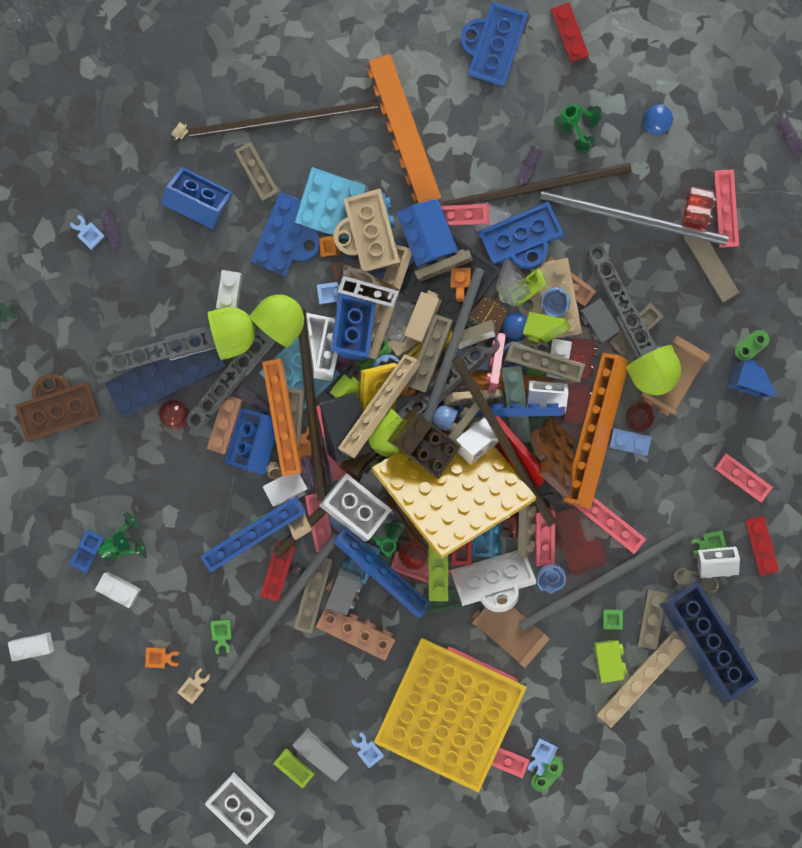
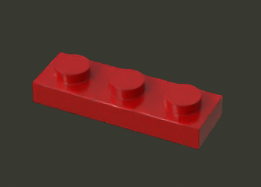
[551,2,589,63]
[744,515,779,576]
[260,541,296,602]

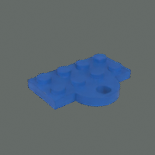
[461,1,528,87]
[250,192,320,277]
[478,201,564,269]

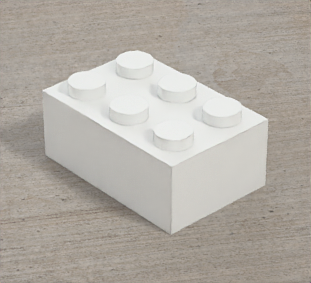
[319,473,392,542]
[205,772,275,845]

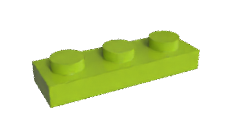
[428,543,448,601]

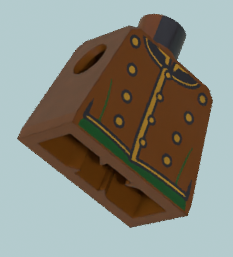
[467,291,508,337]

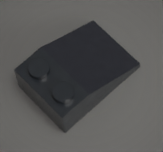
[319,392,372,463]

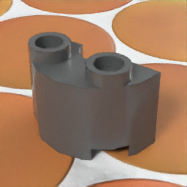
[359,459,387,503]

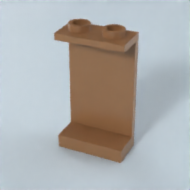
[639,336,710,416]
[471,598,550,668]

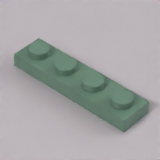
[502,365,531,443]

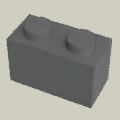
[579,298,621,344]
[325,567,363,615]

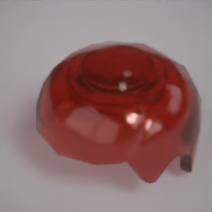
[159,400,190,430]
[626,402,655,432]
[501,512,519,539]
[398,540,430,571]

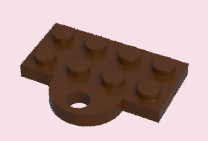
[15,374,101,442]
[531,418,575,498]

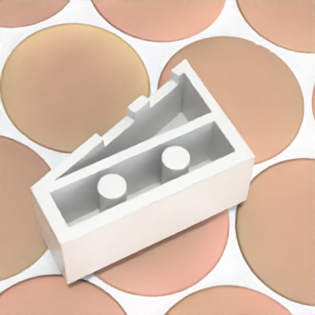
[306,313,338,381]

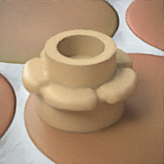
[171,122,188,140]
[265,462,282,479]

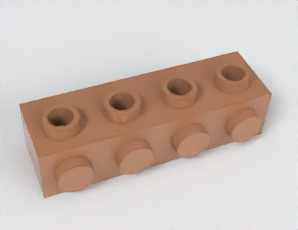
[316,608,395,661]

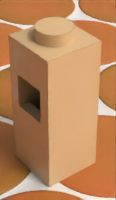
[404,290,442,343]

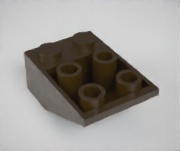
[387,410,461,478]

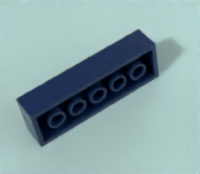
[105,333,227,418]
[660,582,760,702]

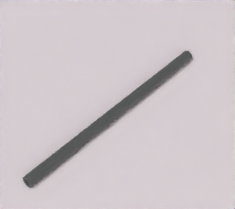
[539,191,729,245]
[424,268,484,423]
[519,528,689,631]
[218,532,337,690]

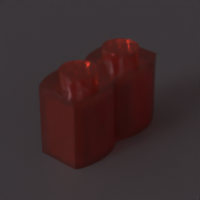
[682,186,716,230]

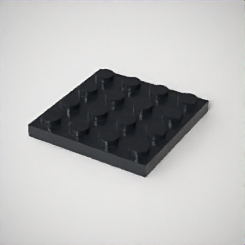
[399,235,501,331]

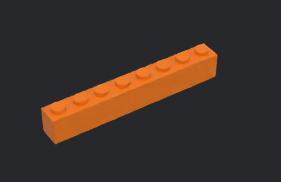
[366,54,441,204]
[563,353,630,509]

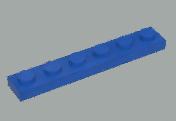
[455,403,565,417]
[200,496,306,572]
[332,526,431,619]

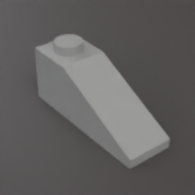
[292,728,349,782]

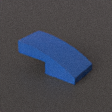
[69,529,104,574]

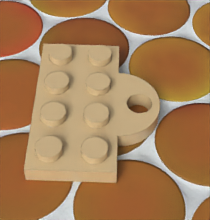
[334,189,400,273]
[519,258,582,339]

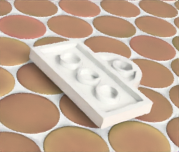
[451,550,536,612]

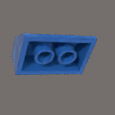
[161,167,233,229]
[397,199,458,266]
[330,293,376,361]
[727,360,776,398]
[224,408,275,475]

